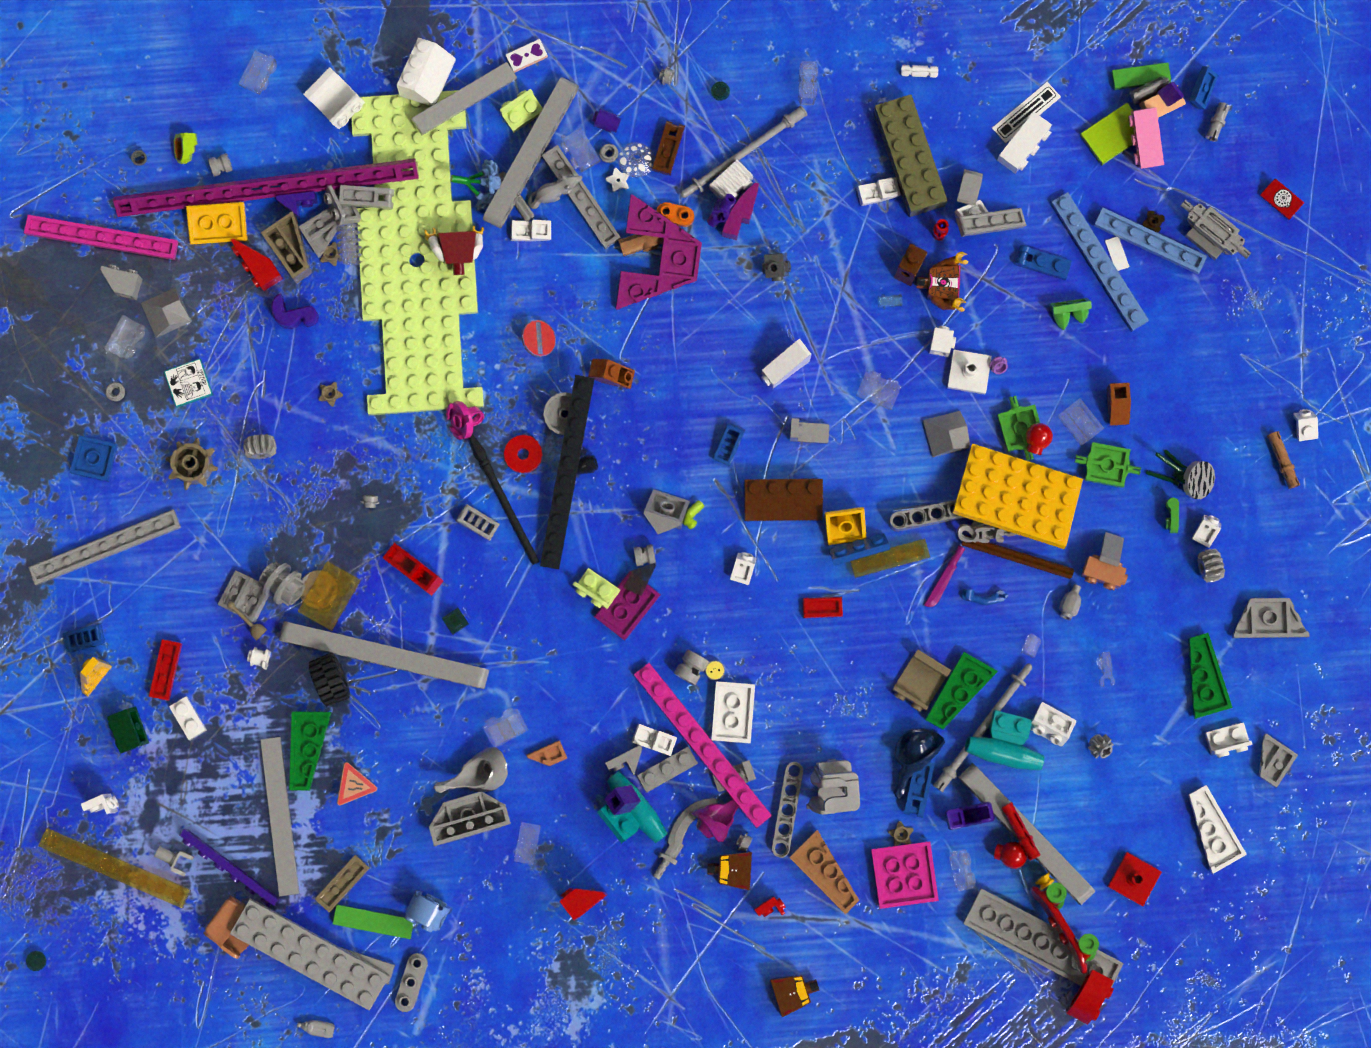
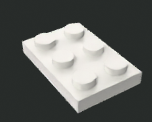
[712,681,755,744]

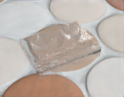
[1057,398,1104,446]

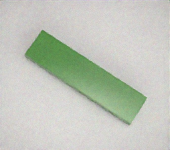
[333,905,414,939]

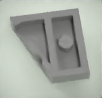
[299,207,340,258]
[1259,734,1298,788]

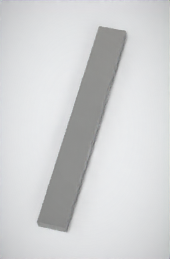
[28,509,181,586]
[261,737,300,897]

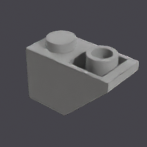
[100,265,142,301]

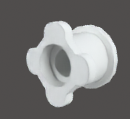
[247,647,271,670]

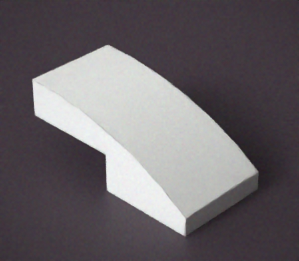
[856,177,901,206]
[511,220,551,241]
[632,724,677,756]

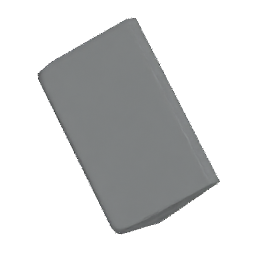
[1129,76,1169,105]

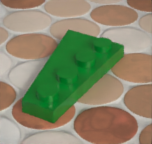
[1188,633,1233,719]
[925,652,998,730]
[289,712,332,791]

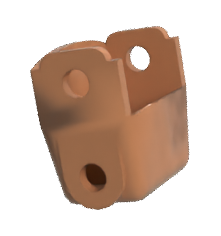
[203,895,249,959]

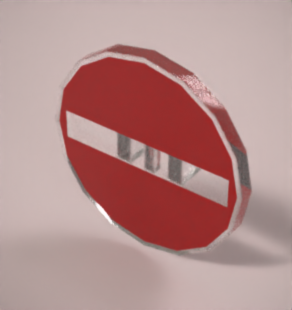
[521,319,556,358]

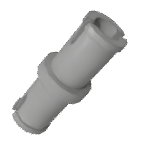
[1206,102,1230,142]

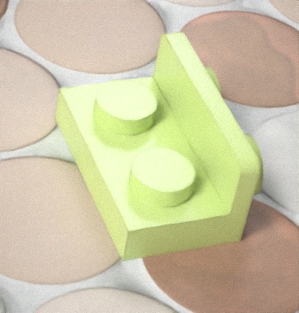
[500,89,543,133]
[572,568,621,609]

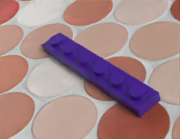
[179,829,281,907]

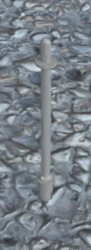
[681,105,807,198]
[933,663,1032,793]

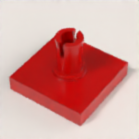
[1107,852,1162,907]

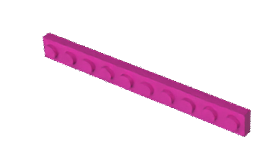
[634,663,772,829]

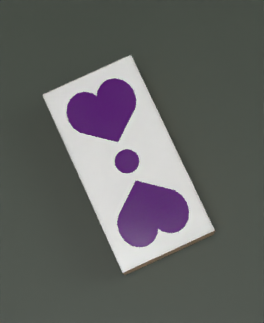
[506,39,548,73]

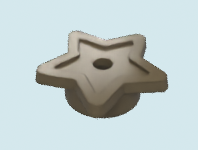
[320,242,344,266]
[319,382,343,407]
[888,821,914,846]

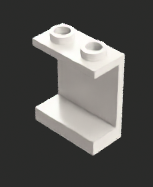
[303,67,365,129]

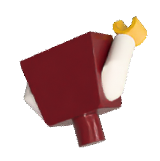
[425,226,484,275]

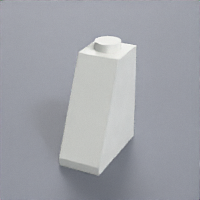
[761,339,811,388]

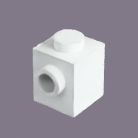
[929,326,956,357]

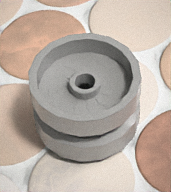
[543,392,572,435]

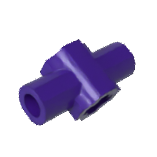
[707,194,736,227]

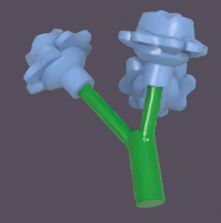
[450,159,501,211]

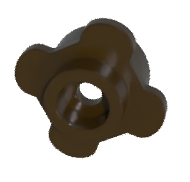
[1143,211,1165,232]

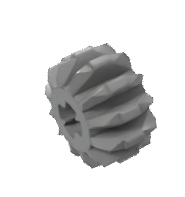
[243,434,277,459]
[1197,549,1225,582]

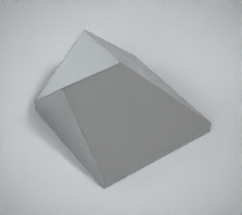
[141,287,192,338]
[923,411,970,457]
[644,489,690,534]

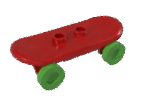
[1030,883,1099,974]

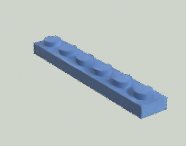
[1094,208,1207,274]

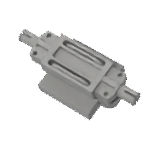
[1180,200,1251,260]

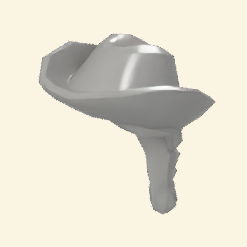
[433,747,508,793]

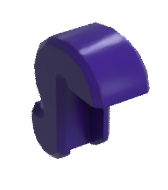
[271,293,319,329]
[945,802,995,830]

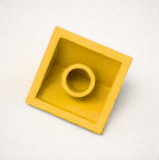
[824,507,866,545]

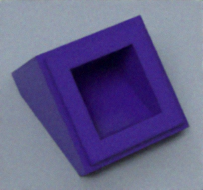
[1158,81,1184,106]

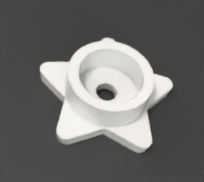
[605,168,630,192]

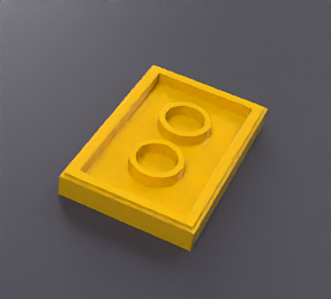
[186,202,248,244]

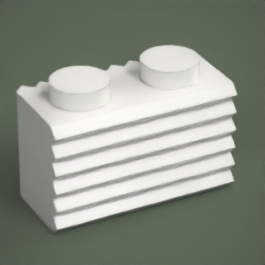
[709,159,753,199]

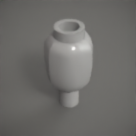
[1059,584,1081,620]

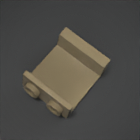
[892,650,951,712]

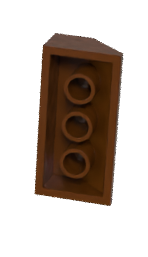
[744,479,823,521]

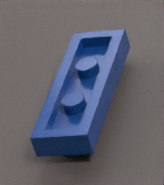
[829,533,890,566]

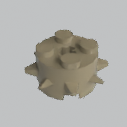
[166,438,218,490]

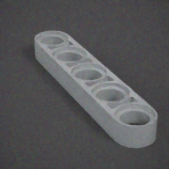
[772,762,803,858]

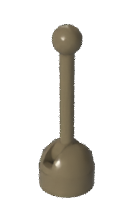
[227,602,267,641]

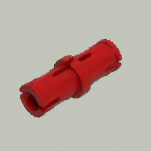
[933,219,949,241]

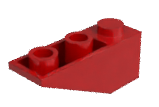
[231,239,283,291]

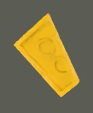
[80,657,112,697]

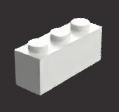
[997,111,1052,174]

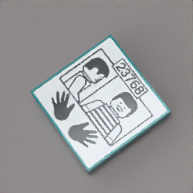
[164,359,213,408]

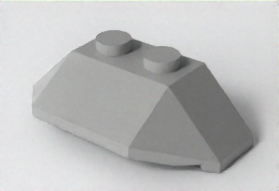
[429,791,511,846]

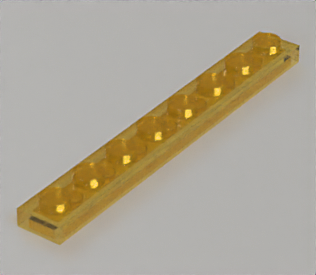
[38,828,191,908]

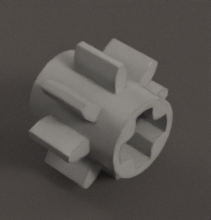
[1088,734,1114,758]

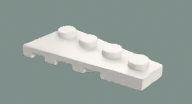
[1188,785,1247,874]

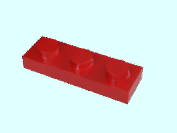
[149,639,182,701]

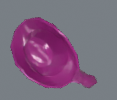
[691,799,739,842]

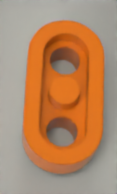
[657,202,694,227]

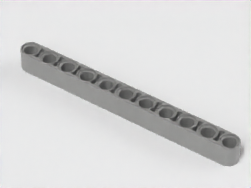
[279,621,489,689]

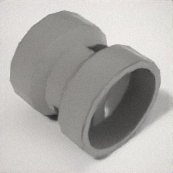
[208,153,233,177]
[634,544,656,566]

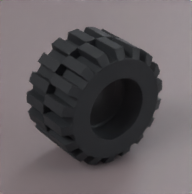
[309,653,350,707]

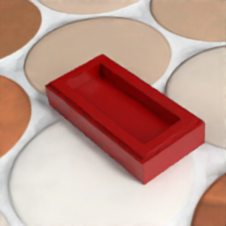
[803,597,843,618]

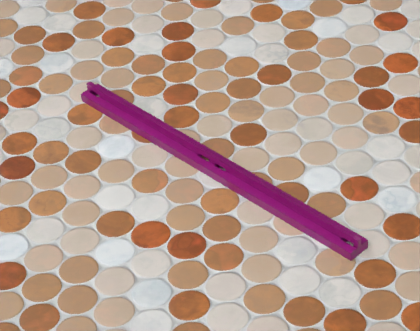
[113,158,419,217]

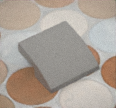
[218,570,268,623]

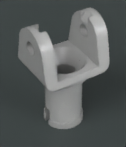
[154,846,194,876]

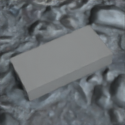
[1099,532,1124,567]

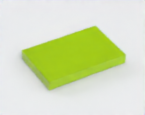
[1080,103,1134,165]

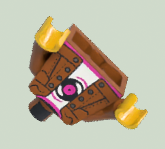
[916,252,968,312]

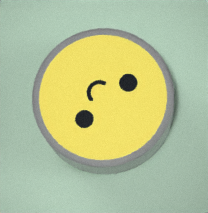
[705,661,725,681]

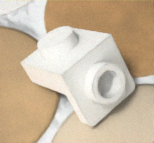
[1293,409,1318,441]

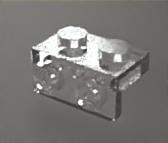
[560,128,601,173]
[103,315,146,360]

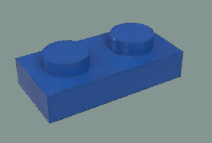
[1189,66,1218,109]

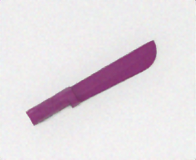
[924,545,965,607]

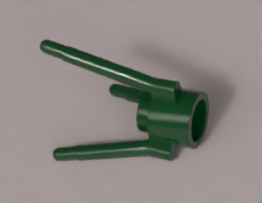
[1146,450,1187,486]

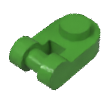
[1165,497,1179,533]

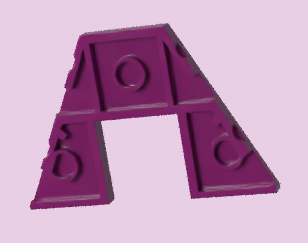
[616,194,702,310]

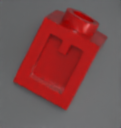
[754,896,786,917]

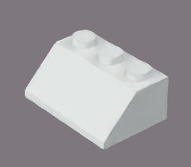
[397,38,456,106]

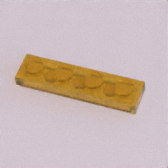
[850,539,930,578]

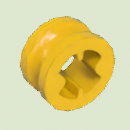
[1035,872,1055,891]

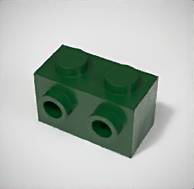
[107,707,149,754]

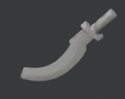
[653,798,718,880]

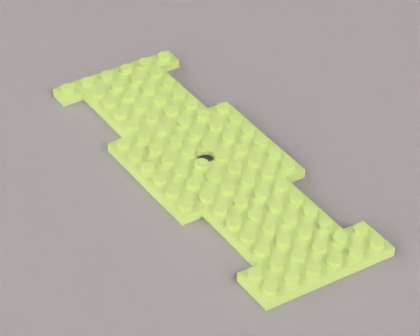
[352,90,484,416]

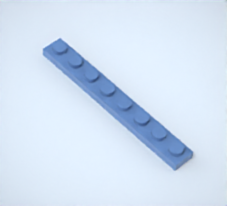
[1051,192,1149,332]

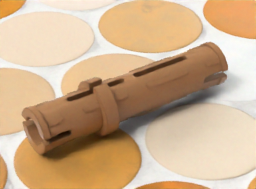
[1267,431,1300,489]

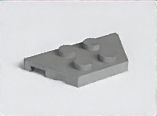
[1232,598,1309,638]

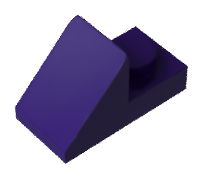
[276,191,318,220]

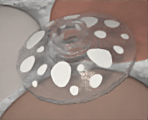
[617,142,655,178]

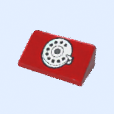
[1260,179,1304,220]

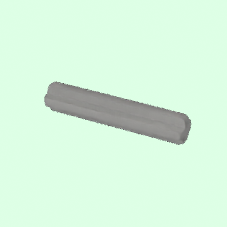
[499,172,534,221]

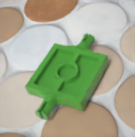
[997,396,1040,461]
[1074,442,1141,488]

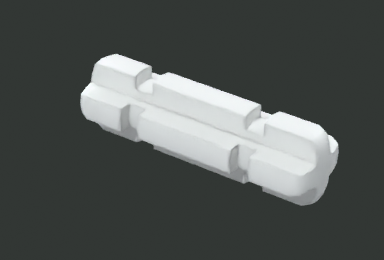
[901,65,938,78]

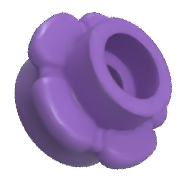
[989,356,1008,374]

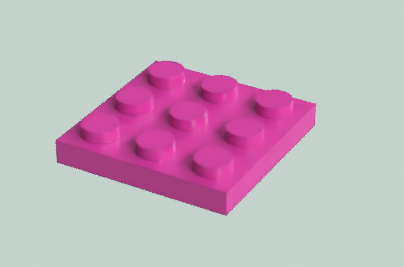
[871,842,939,909]

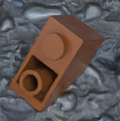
[588,359,635,389]
[1106,383,1131,426]

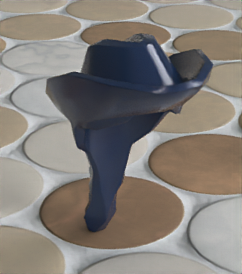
[894,729,945,799]

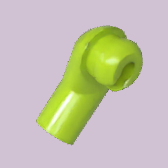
[683,500,704,529]

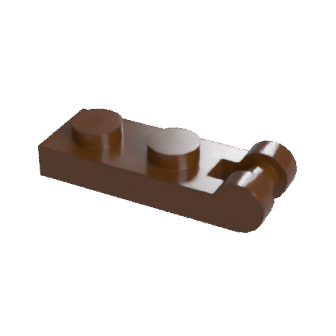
[652,121,685,176]

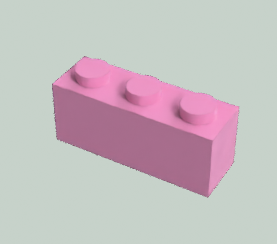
[1129,107,1164,169]

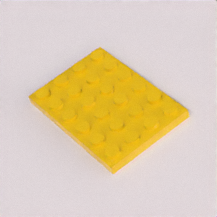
[953,443,1083,549]

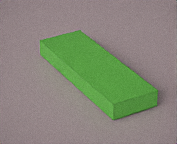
[1111,62,1171,90]

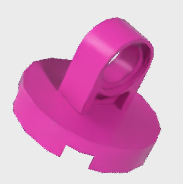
[446,401,484,440]

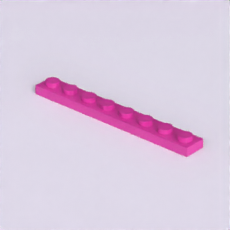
[24,215,179,260]

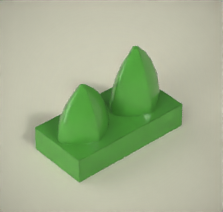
[1049,298,1092,330]

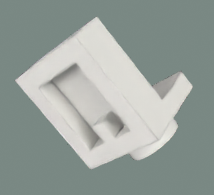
[1192,515,1221,548]
[730,552,757,585]

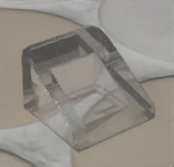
[1021,633,1041,658]

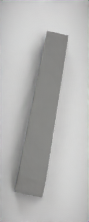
[483,77,579,229]
[958,763,1095,905]

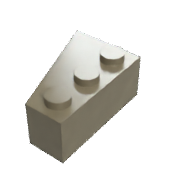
[261,211,312,284]

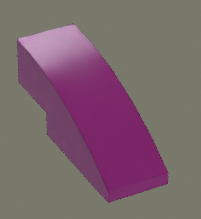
[722,183,759,240]

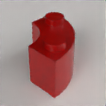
[1066,969,1114,1025]

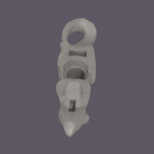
[528,176,583,209]
[957,521,1018,543]

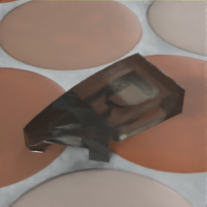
[624,563,657,596]

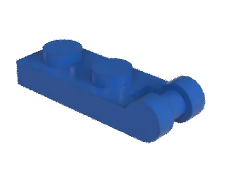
[1015,245,1072,280]
[903,762,935,818]

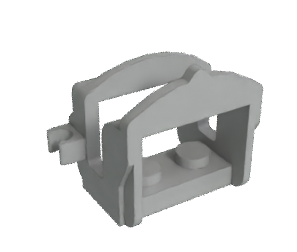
[806,759,860,815]

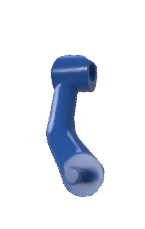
[962,589,1008,606]

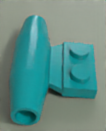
[965,710,1044,770]
[597,772,668,844]

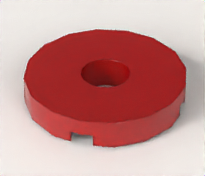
[504,435,543,473]

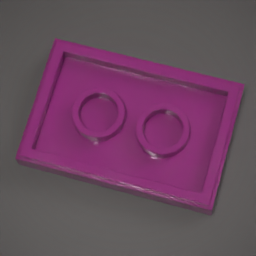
[594,571,661,641]

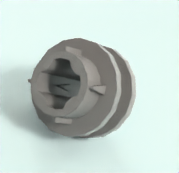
[259,561,305,606]

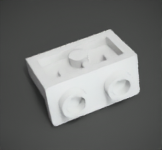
[1030,702,1077,747]
[1205,722,1253,758]
[81,794,119,814]

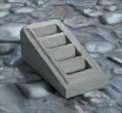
[455,504,500,541]

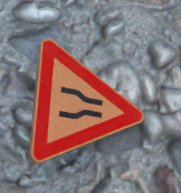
[337,762,377,805]

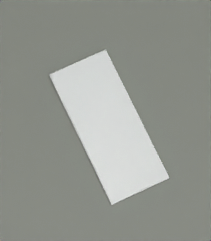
[1105,237,1129,271]

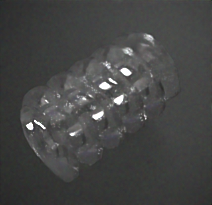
[336,223,363,266]

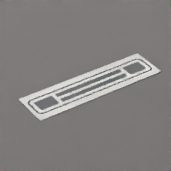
[992,82,1061,143]

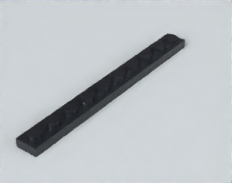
[540,375,595,570]

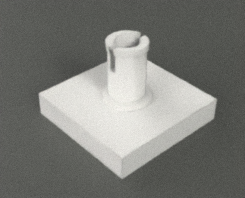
[947,350,992,395]

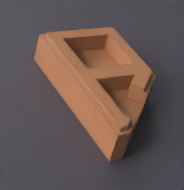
[527,740,568,766]

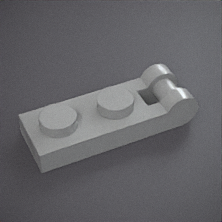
[339,185,394,210]

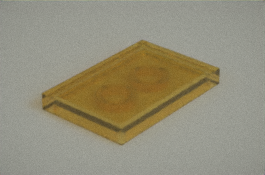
[298,561,362,631]

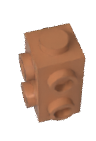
[1081,555,1128,590]

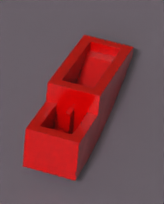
[383,543,443,596]

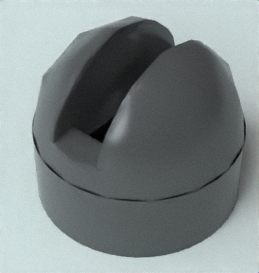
[131,150,147,166]

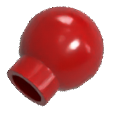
[1026,423,1053,455]
[994,842,1027,869]

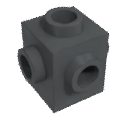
[762,253,791,281]

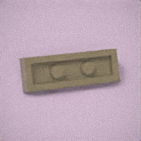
[315,855,370,912]

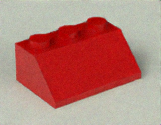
[559,888,608,920]

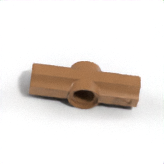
[618,234,663,256]

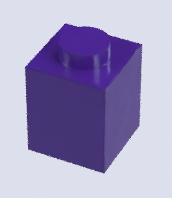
[604,785,641,815]

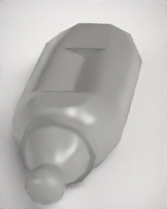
[297,1020,335,1038]

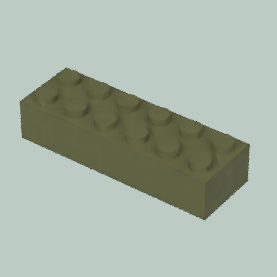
[874,94,947,217]

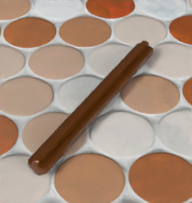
[961,535,1074,579]

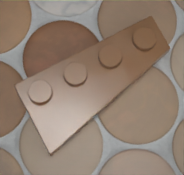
[789,830,859,915]

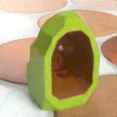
[174,133,198,164]

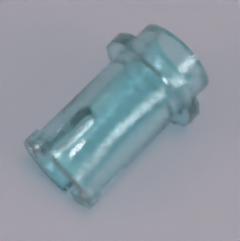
[878,294,903,309]

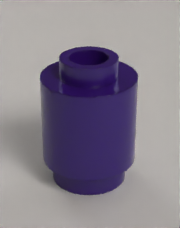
[592,108,621,133]

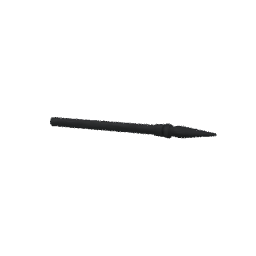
[469,434,540,565]

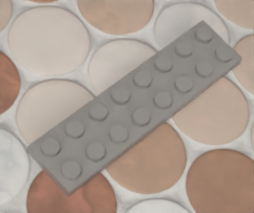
[963,889,1124,999]
[230,898,390,1011]

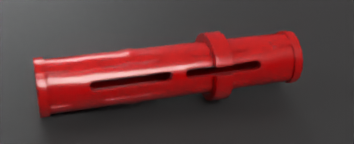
[1001,802,1041,861]

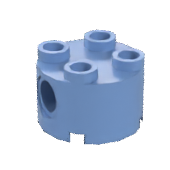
[404,890,451,932]

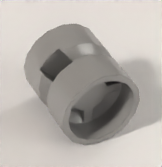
[674,649,709,686]

